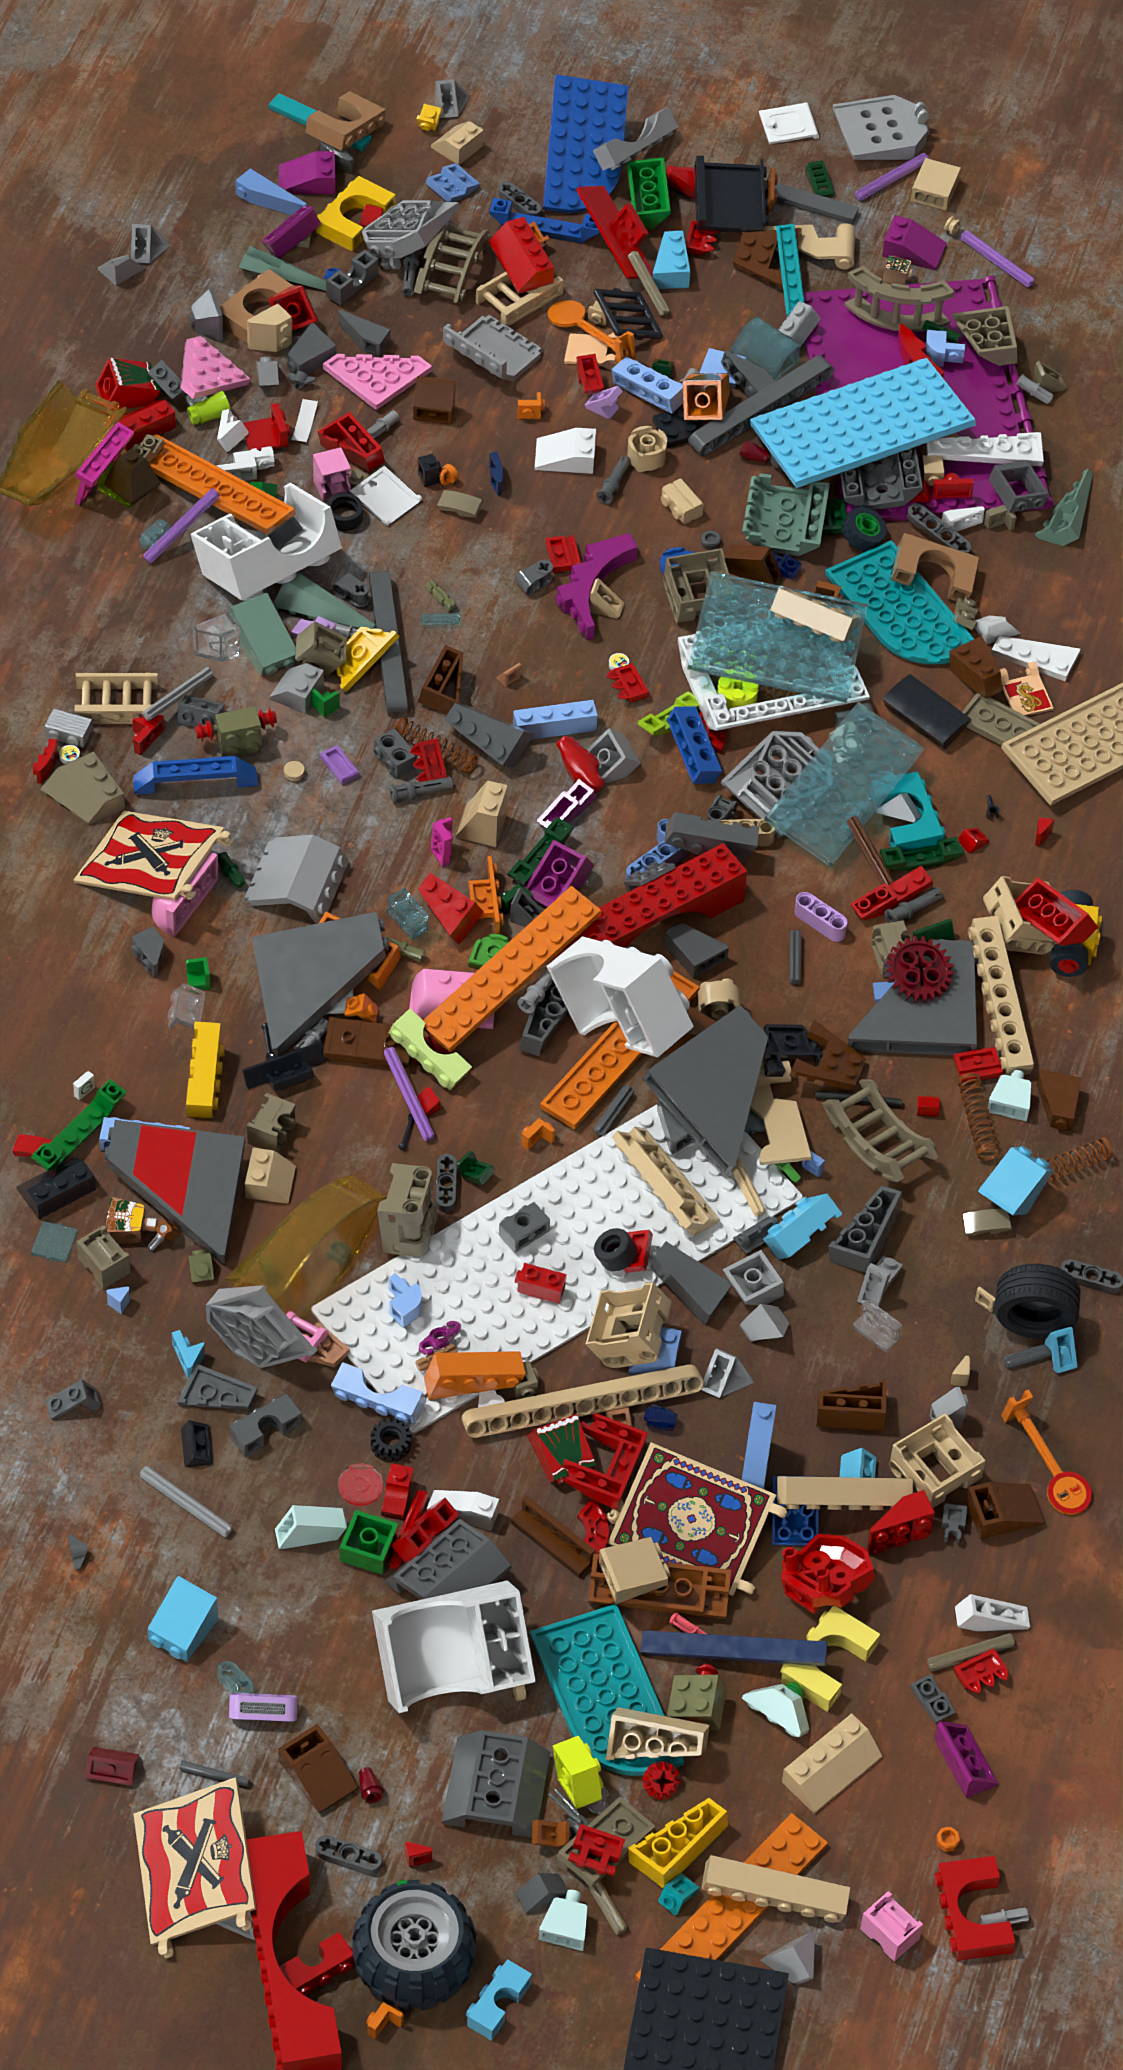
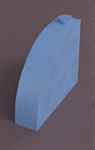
[742,1402,776,1489]

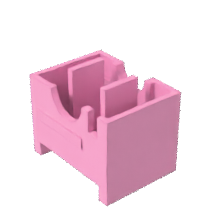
[313,447,351,502]
[860,1891,923,1962]

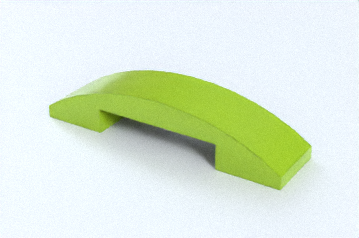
[638,691,700,736]

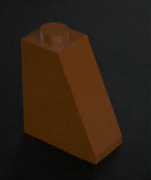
[724,544,782,590]
[1037,1069,1082,1131]

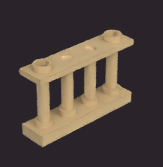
[476,272,564,326]
[75,673,158,724]

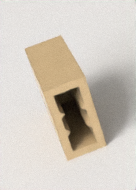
[911,158,961,210]

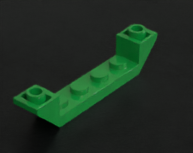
[31,1079,127,1171]

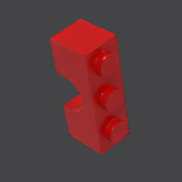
[391,1497,460,1563]
[279,1932,355,1996]

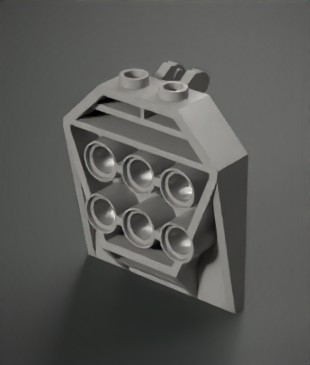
[832,95,930,160]
[362,200,461,269]
[721,731,832,839]
[206,1285,318,1368]

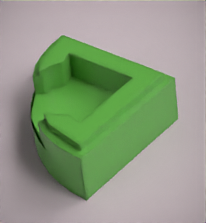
[776,1162,801,1183]

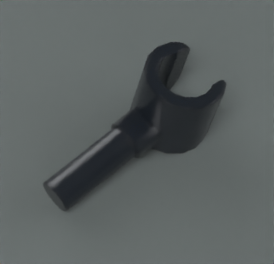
[986,795,999,818]

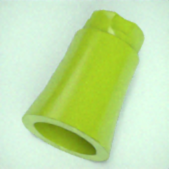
[187,390,231,425]

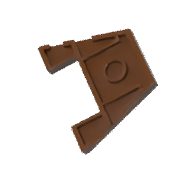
[733,228,802,289]
[789,1020,866,1091]

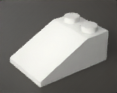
[535,428,596,474]

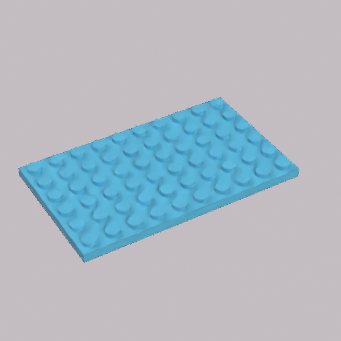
[750,358,976,488]

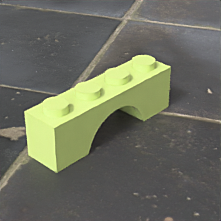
[388,1009,472,1091]

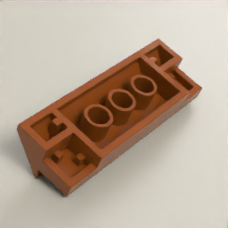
[588,1554,731,1619]

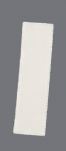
[291,399,318,442]

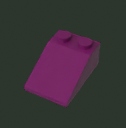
[279,151,335,194]
[882,215,947,271]
[525,840,595,907]

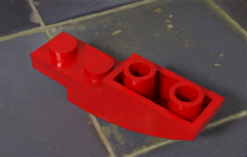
[898,323,944,379]
[850,866,933,920]

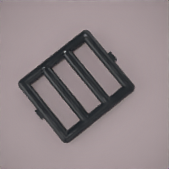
[593,288,663,340]

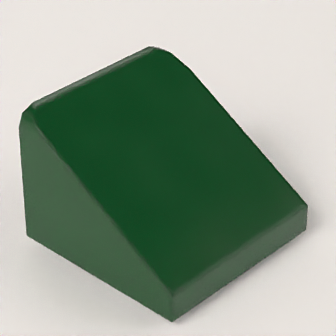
[652,359,674,378]

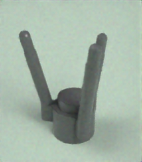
[542,1788,590,1839]

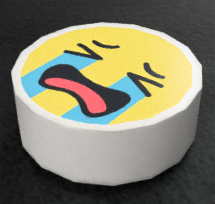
[609,653,629,670]
[59,745,80,764]

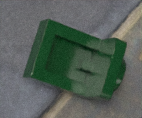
[500,884,533,915]
[457,1151,495,1185]

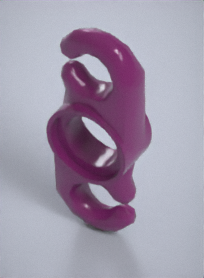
[419,1321,461,1355]

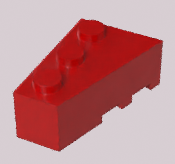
[317,411,385,472]
[418,873,484,945]

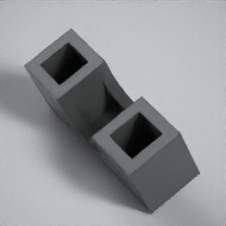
[326,250,378,306]
[230,1394,302,1457]

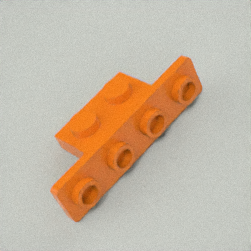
[468,856,503,934]

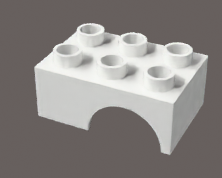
[190,483,342,601]
[547,937,694,1057]
[372,1581,535,1713]

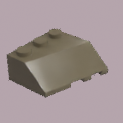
[952,306,1017,366]

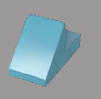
[1045,1327,1077,1373]
[172,1330,205,1379]

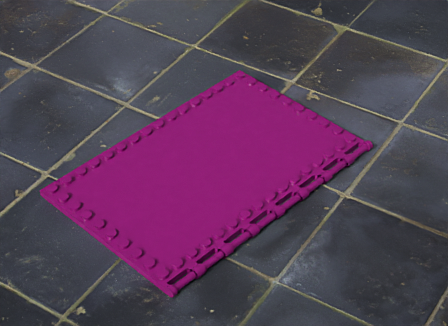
[803,276,1054,522]

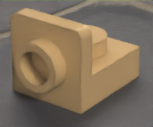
[588,301,613,326]

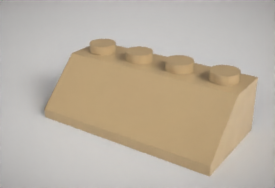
[782,1713,882,1814]

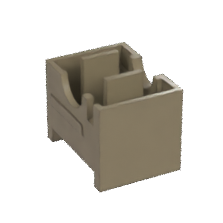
[295,621,347,676]
[870,920,912,977]
[247,1093,296,1153]
[77,1225,131,1289]

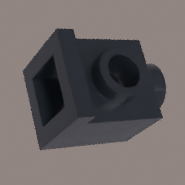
[418,454,442,487]

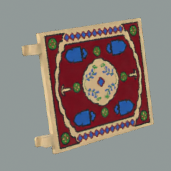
[608,1443,787,1596]

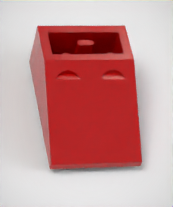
[866,1490,935,1554]

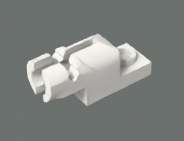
[217,446,275,481]

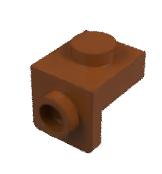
[815,580,843,608]
[532,1820,570,1848]

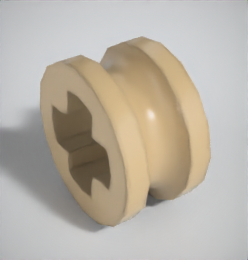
[944,216,961,235]

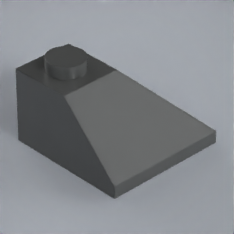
[188,288,223,343]

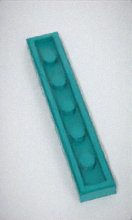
[269,93,372,152]
[776,224,804,317]

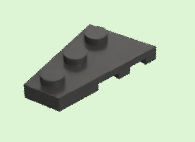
[177,1364,258,1410]

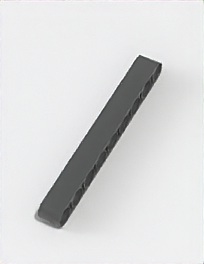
[688,355,834,456]
[369,571,407,713]

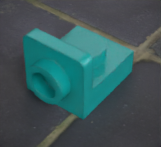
[658,1873,700,1915]

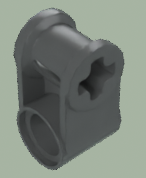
[515,560,553,595]
[332,573,370,609]
[706,794,738,821]

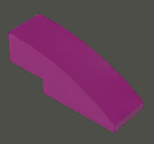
[537,779,597,828]

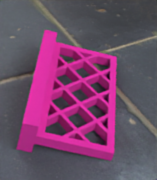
[75,422,134,506]

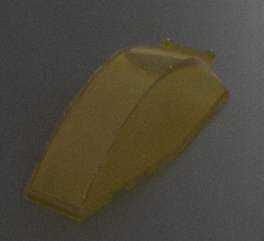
[0,380,128,506]
[225,1174,387,1319]

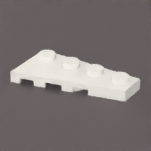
[991,636,1081,682]

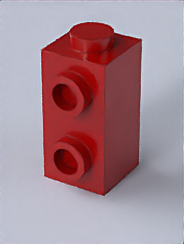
[515,1263,567,1304]

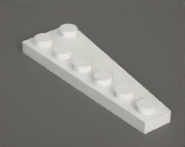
[926,432,1044,467]

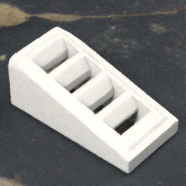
[942,506,985,532]

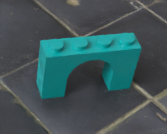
[869,772,945,851]

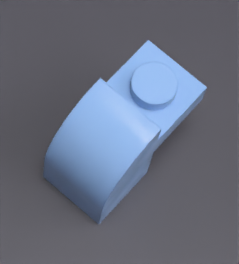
[925,330,965,367]
[388,1273,422,1328]

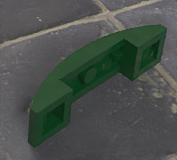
[507,817,573,886]
[880,837,964,871]

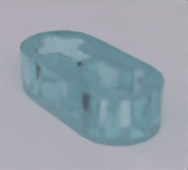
[139,519,171,550]
[217,1661,253,1693]

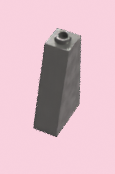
[650,1241,732,1325]

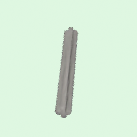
[142,667,213,721]
[140,1466,232,1537]

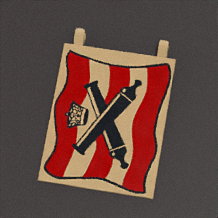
[74,811,233,901]
[134,1777,257,1959]

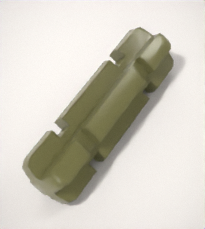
[426,580,456,611]

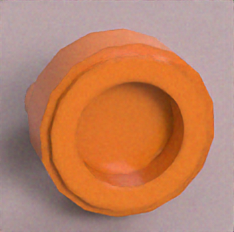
[440,464,459,486]

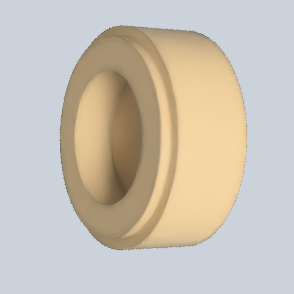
[284,761,304,782]
[512,1685,526,1701]

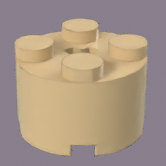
[627,426,667,472]
[698,979,741,1022]

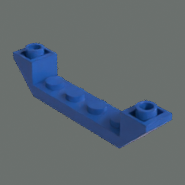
[489,198,600,243]
[133,756,258,795]

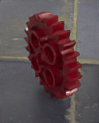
[885,936,954,1003]

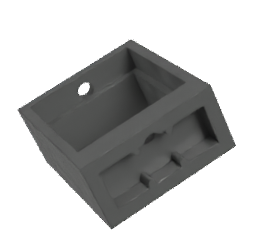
[989,460,1049,512]

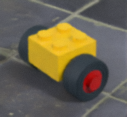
[1050,890,1102,977]

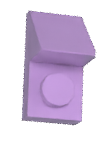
[584,386,623,419]

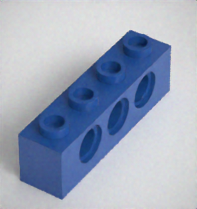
[667,706,722,784]

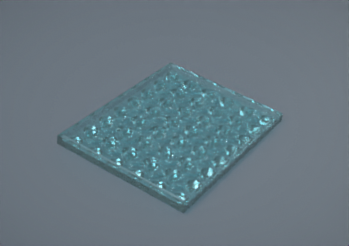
[688,572,868,703]

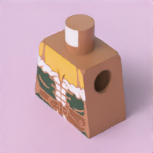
[106,1197,157,1244]

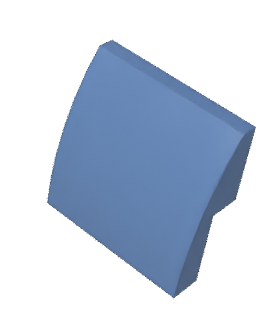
[426,163,480,202]

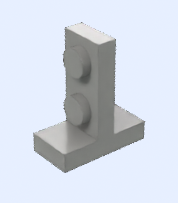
[857,1256,903,1310]

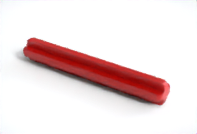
[388,1490,428,1570]

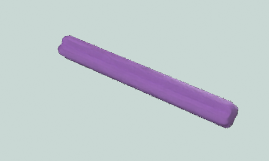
[855,153,929,201]
[961,230,1035,288]
[143,488,220,563]
[384,1047,435,1141]

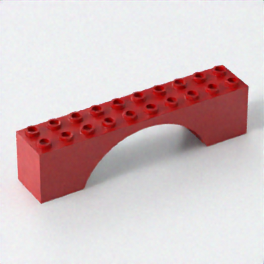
[548,843,747,964]
[247,1831,342,2070]

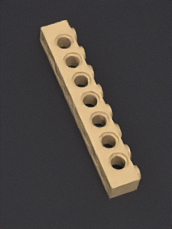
[968,916,1034,1076]

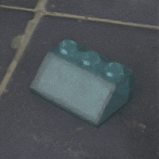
[730,316,800,380]

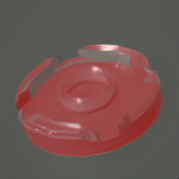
[338,1463,383,1506]

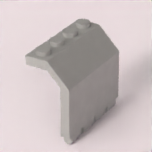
[443,315,543,381]
[244,835,349,924]

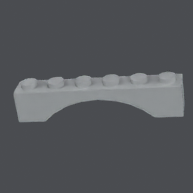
[593,107,679,171]

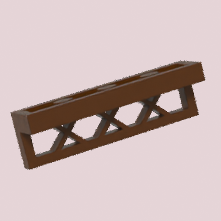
[511,1496,595,1578]

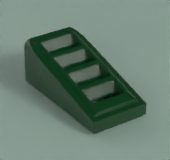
[805,160,834,197]

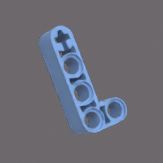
[625,819,689,881]

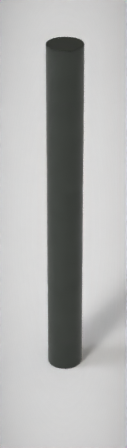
[815,1090,902,1107]

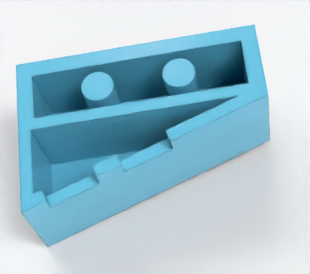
[652,231,690,289]
[763,1194,842,1260]

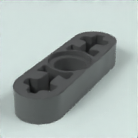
[498,182,541,217]
[436,1154,457,1213]
[1061,1259,1123,1294]
[315,1835,382,1875]

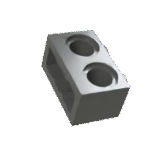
[373,728,418,778]

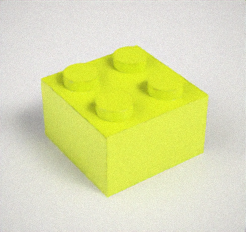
[553,1736,604,1809]

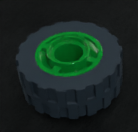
[841,506,887,551]

